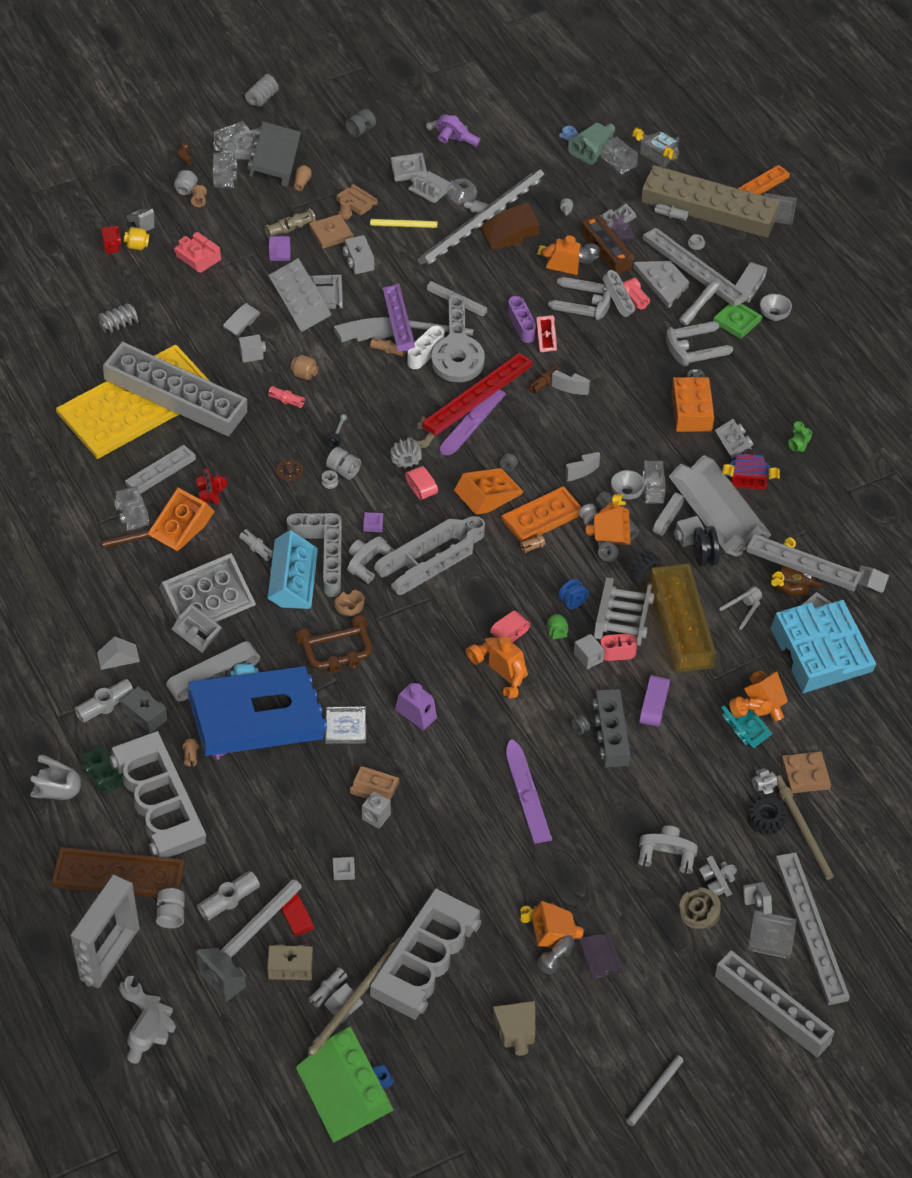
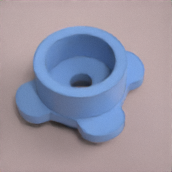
[559,126,578,141]

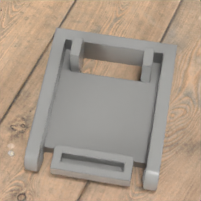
[309,275,343,309]

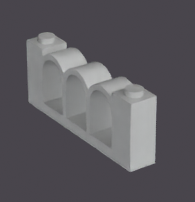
[109,731,206,858]
[370,889,482,1020]

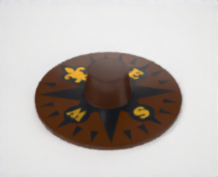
[276,460,303,481]

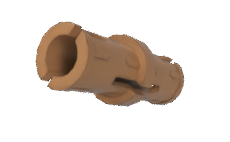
[370,337,407,357]

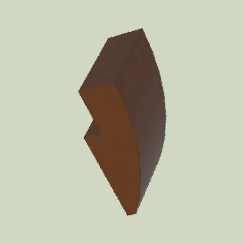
[480,203,540,250]

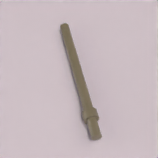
[776,775,834,880]

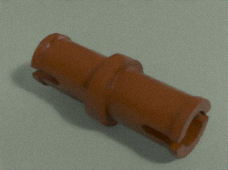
[528,365,561,394]

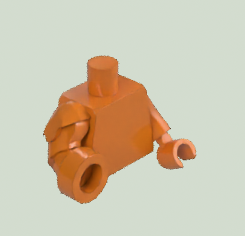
[466,636,528,699]
[729,671,787,722]

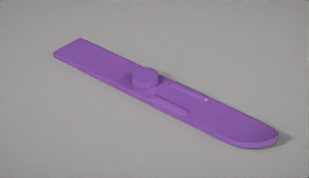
[440,390,506,455]
[506,740,552,844]

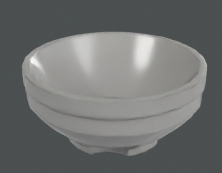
[760,294,792,321]
[611,470,645,500]

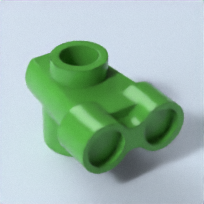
[788,421,812,452]

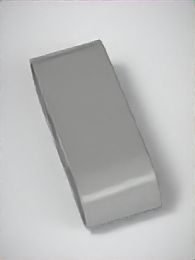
[736,262,767,303]

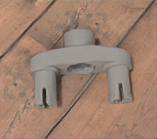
[347,536,395,584]
[638,826,698,874]

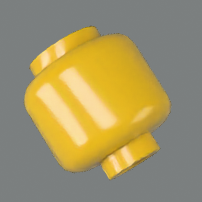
[123,227,149,251]

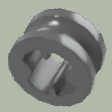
[499,453,518,472]
[571,715,590,735]

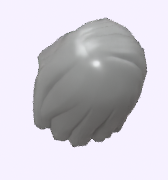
[30,755,81,800]

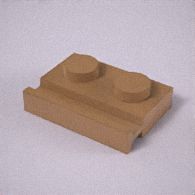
[337,184,377,215]
[350,766,399,800]

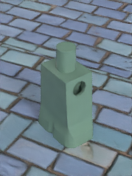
[568,122,615,164]

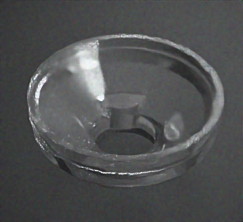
[447,178,477,205]

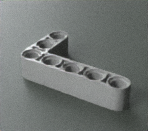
[287,513,342,597]

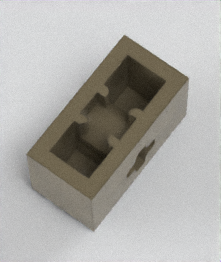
[268,944,313,980]

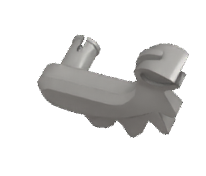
[119,976,176,1063]

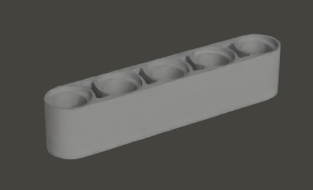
[166,641,260,701]

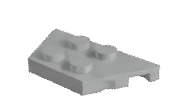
[633,261,689,308]

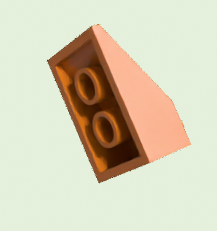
[454,468,523,514]
[148,488,215,552]

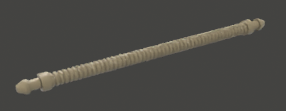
[308,937,402,1056]

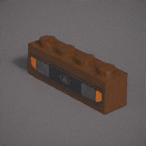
[581,215,634,274]

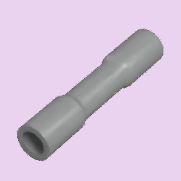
[679,281,720,326]

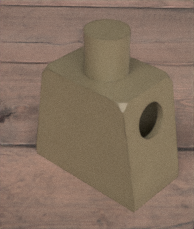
[493,1001,535,1056]

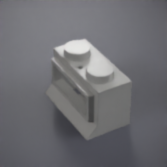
[172,604,222,653]

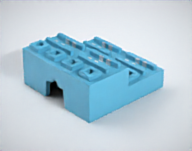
[770,600,876,693]

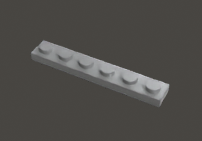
[747,534,862,591]

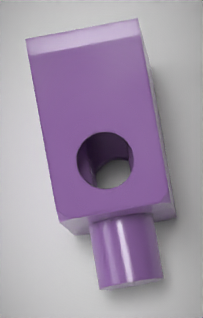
[395,683,437,730]

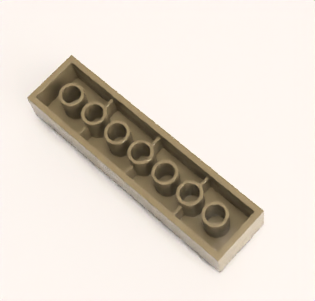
[642,165,780,238]

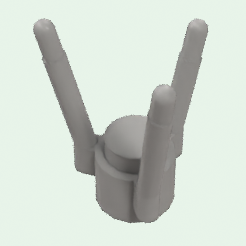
[719,586,762,630]

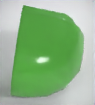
[546,614,568,640]

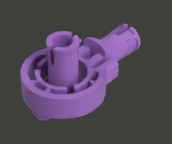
[436,115,481,147]

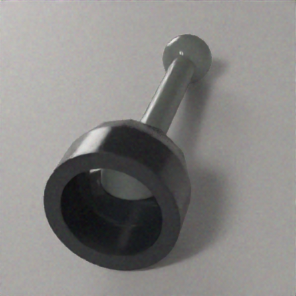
[325,414,347,449]

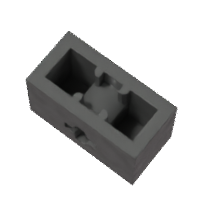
[120,687,167,734]

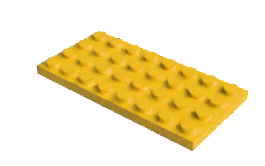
[56,345,209,459]

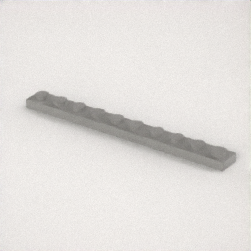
[417,169,544,265]

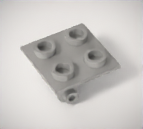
[408,171,455,203]

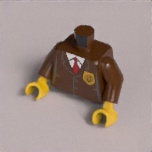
[771,537,823,597]

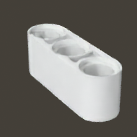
[407,326,444,369]

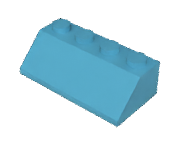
[268,530,318,609]

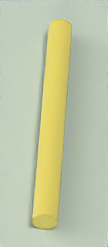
[370,219,438,228]

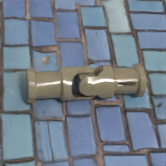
[264,208,316,238]

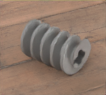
[245,74,279,107]
[98,303,138,334]

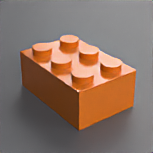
[671,377,714,432]

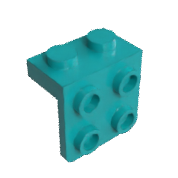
[721,705,772,749]

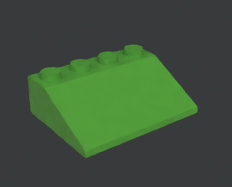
[296,1026,393,1143]

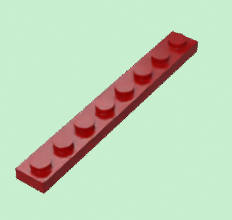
[422,353,533,436]

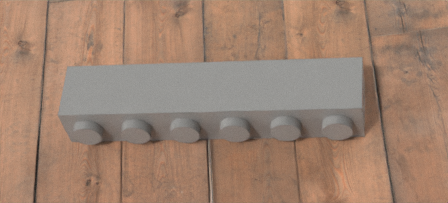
[715,950,834,1058]

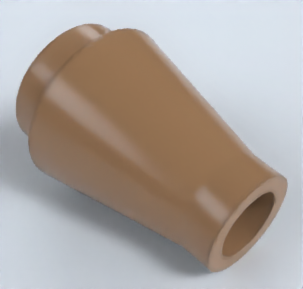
[294,165,312,191]

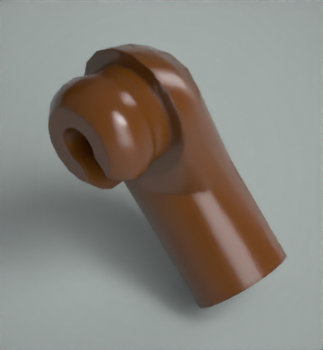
[178,142,193,164]

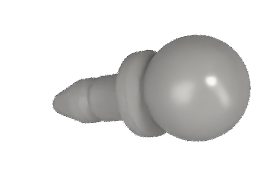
[560,198,573,215]

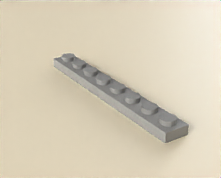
[643,228,748,307]
[775,853,850,1005]

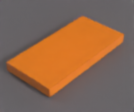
[501,486,582,542]

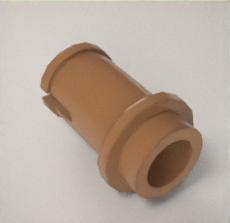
[339,197,352,220]
[520,534,545,553]
[183,739,199,766]

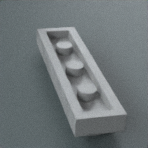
[125,445,196,496]

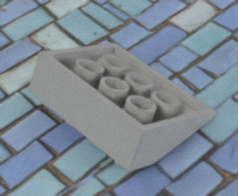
[159,553,256,629]

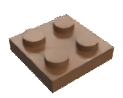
[781,752,831,793]

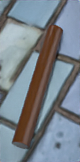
[101,530,157,548]

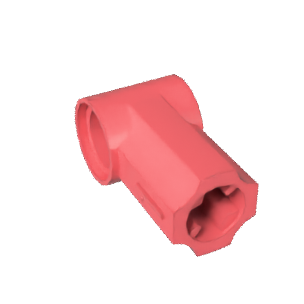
[622,278,650,310]

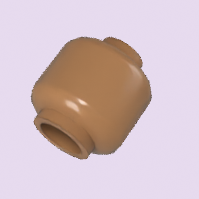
[291,355,319,380]

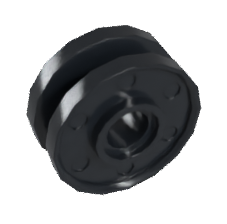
[693,526,719,567]

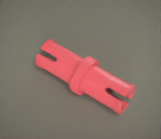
[268,386,305,408]

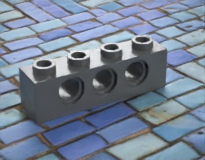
[592,689,630,767]

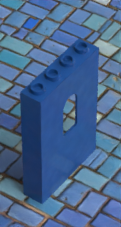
[187,666,327,756]

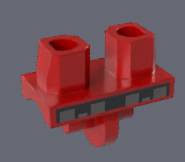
[196,468,228,505]

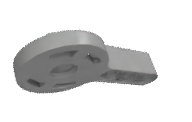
[431,295,485,382]

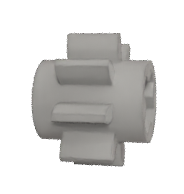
[752,768,777,795]

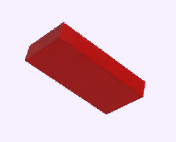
[281,893,314,937]

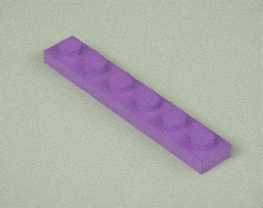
[383,284,415,352]

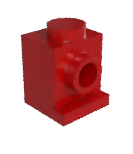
[101,226,122,254]

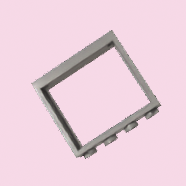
[71,875,140,989]

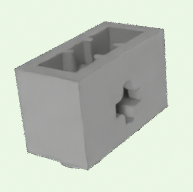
[343,235,374,274]

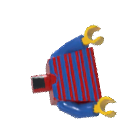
[722,449,780,490]

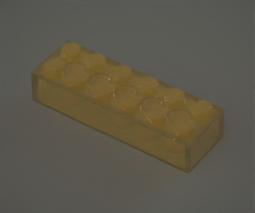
[650,564,716,673]

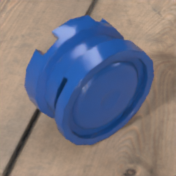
[558,579,589,609]

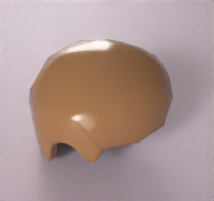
[334,590,365,617]

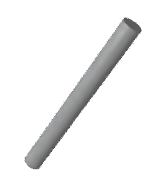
[409,320,474,336]
[626,1055,684,1126]

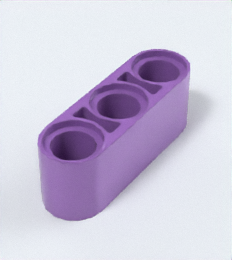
[508,296,536,343]
[639,675,670,727]

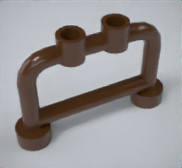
[295,615,372,673]

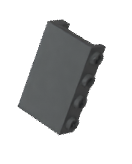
[247,122,301,187]

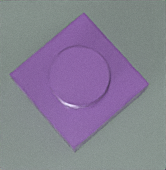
[363,512,383,532]

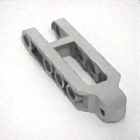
[374,516,485,595]

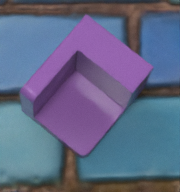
[269,236,291,261]

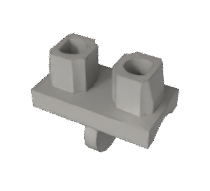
[699,856,737,897]

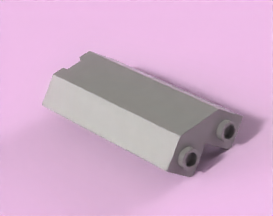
[669,455,771,557]

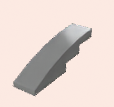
[334,317,394,343]

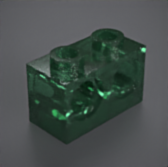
[81,744,124,794]

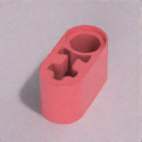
[405,466,438,500]
[490,611,530,642]
[600,634,637,661]

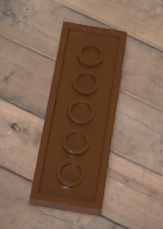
[52,847,185,898]

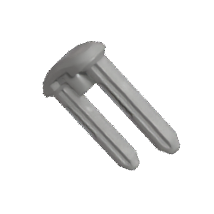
[548,277,611,320]
[666,322,733,367]

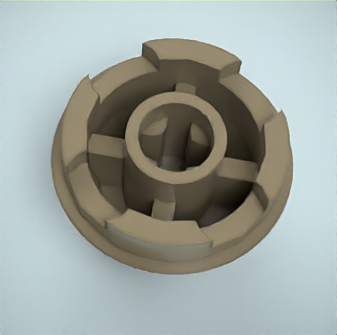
[679,887,721,929]

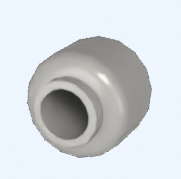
[174,170,198,195]

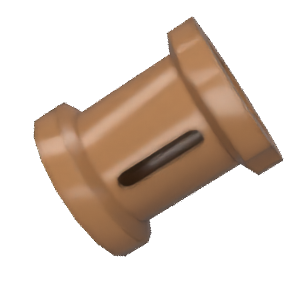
[191,185,207,207]

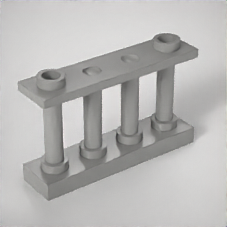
[594,577,654,646]

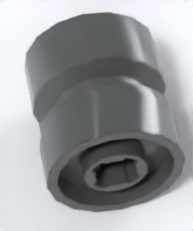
[345,108,376,138]

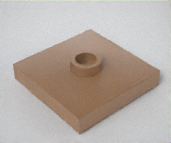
[309,214,353,249]

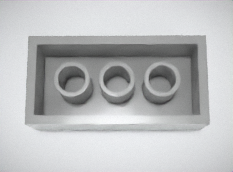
[268,258,331,332]

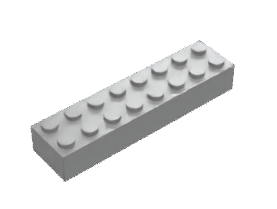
[103,342,247,437]

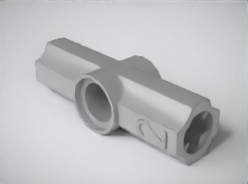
[74,679,134,723]
[197,871,260,921]

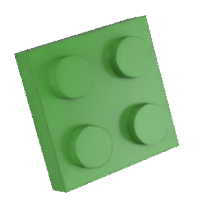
[713,304,762,339]

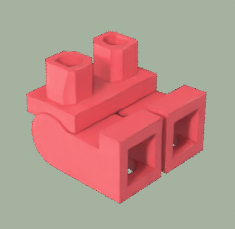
[174,232,221,273]

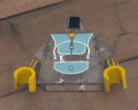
[632,128,679,168]

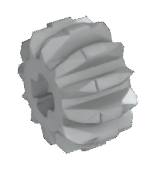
[391,438,422,469]

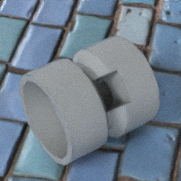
[326,447,361,480]
[156,888,185,928]

